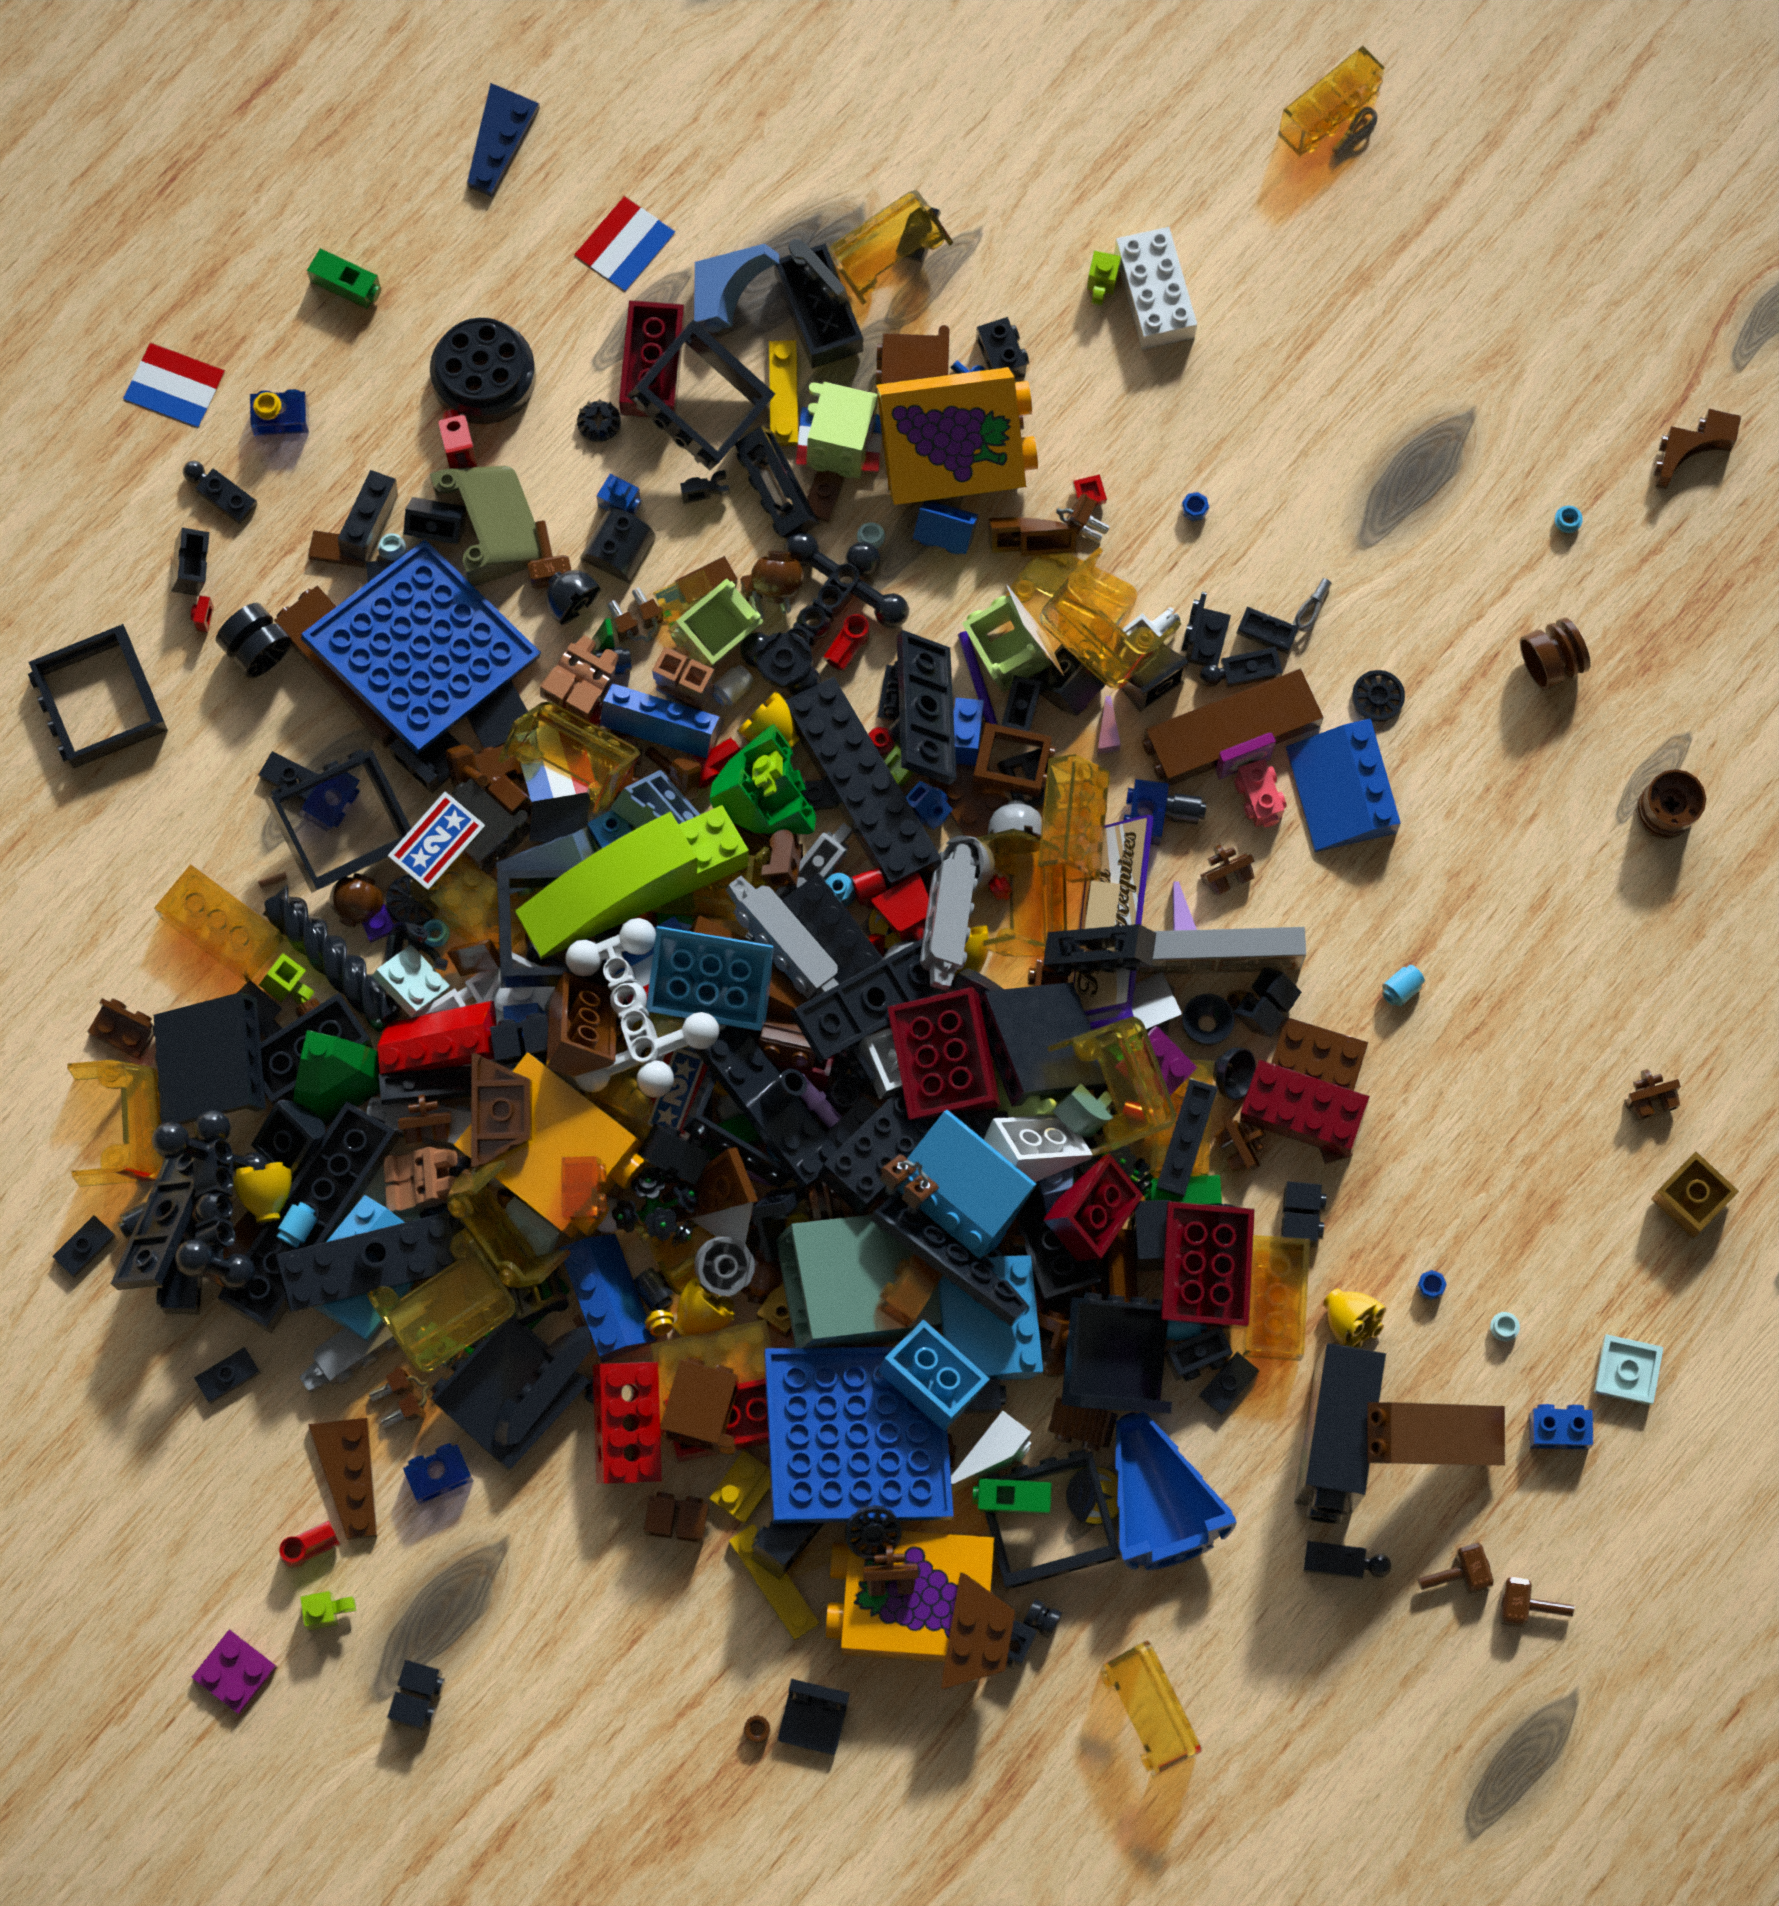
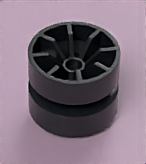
[215,602,292,678]

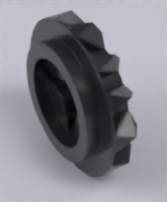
[577,398,621,442]

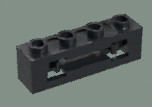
[734,426,820,539]
[1043,924,1156,976]

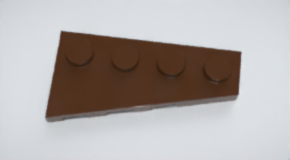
[662,1147,758,1222]
[308,1418,378,1540]

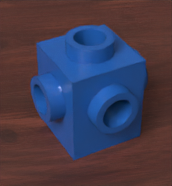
[906,781,953,830]

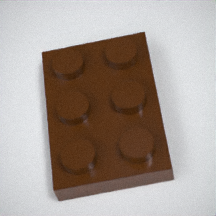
[1271,1017,1368,1091]

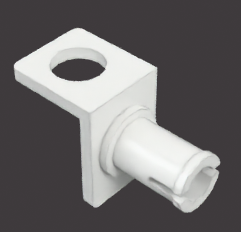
[1117,607,1181,650]

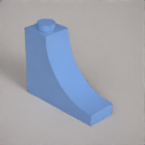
[694,244,779,333]

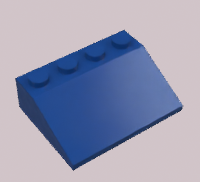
[1286,718,1401,852]

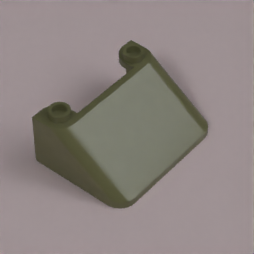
[430,466,542,587]

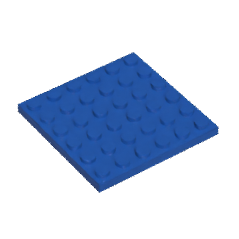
[301,539,541,755]
[764,1347,953,1523]

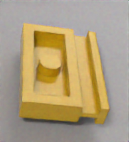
[709,1450,771,1525]

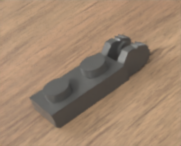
[788,238,848,306]

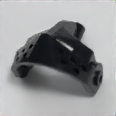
[385,921,448,971]

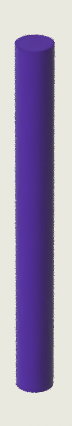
[958,631,998,725]

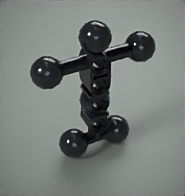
[740,532,910,696]
[151,1110,269,1291]

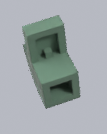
[1053,1084,1114,1137]

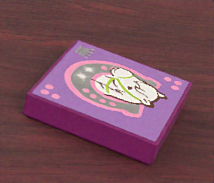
[1215,732,1276,780]

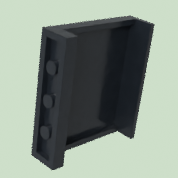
[980,982,1112,1107]
[153,992,266,1126]
[1061,1293,1172,1414]
[430,1310,590,1471]

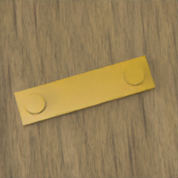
[769,340,798,446]
[729,1524,819,1641]

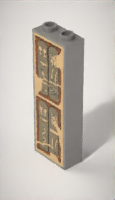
[1136,927,1306,975]

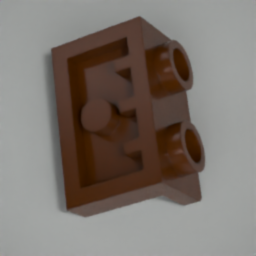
[87,998,154,1060]

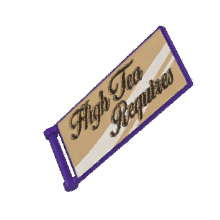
[1073,814,1153,1033]

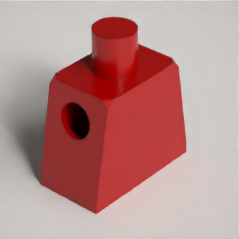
[438,409,478,469]
[871,873,929,941]

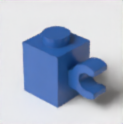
[596,473,642,515]

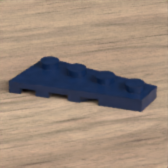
[467,83,540,197]

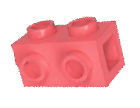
[1234,759,1287,827]

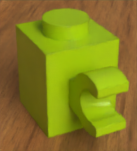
[1087,251,1121,306]
[259,953,315,1005]
[300,1591,356,1631]

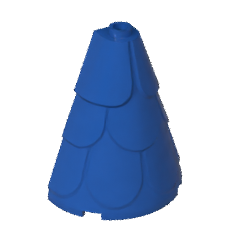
[1115,1412,1237,1570]

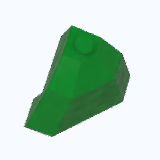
[709,724,816,834]
[293,1030,380,1127]

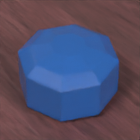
[1181,492,1209,521]
[1416,1270,1447,1301]

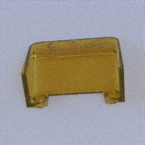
[1006,553,1137,660]
[367,1228,515,1372]

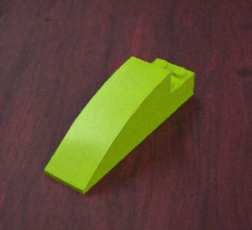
[515,805,749,959]

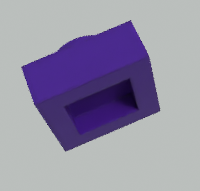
[362,904,394,943]

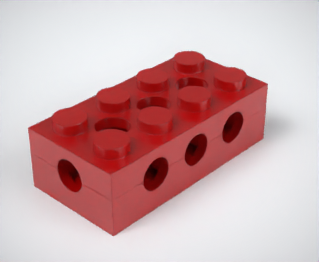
[593,1362,662,1484]

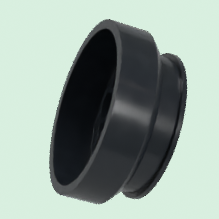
[430,317,536,424]

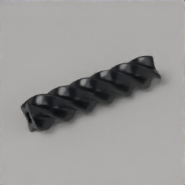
[263,885,402,1032]

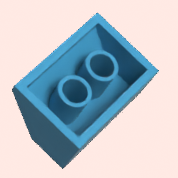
[878,1320,990,1431]

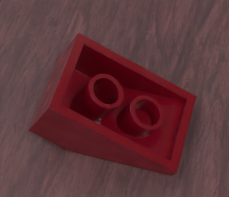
[1044,1154,1143,1261]

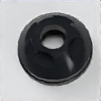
[1182,993,1235,1046]
[1212,1047,1256,1100]

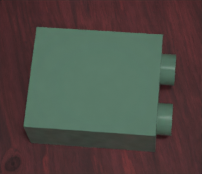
[776,1215,942,1348]

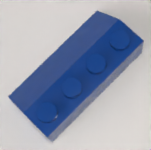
[600,683,724,759]
[559,1234,656,1363]

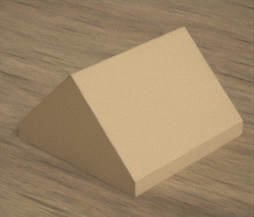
[1085,881,1120,929]

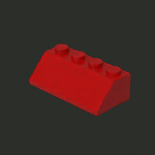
[377,1001,497,1074]

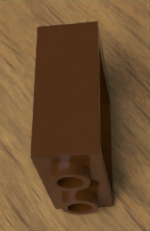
[973,723,1056,798]

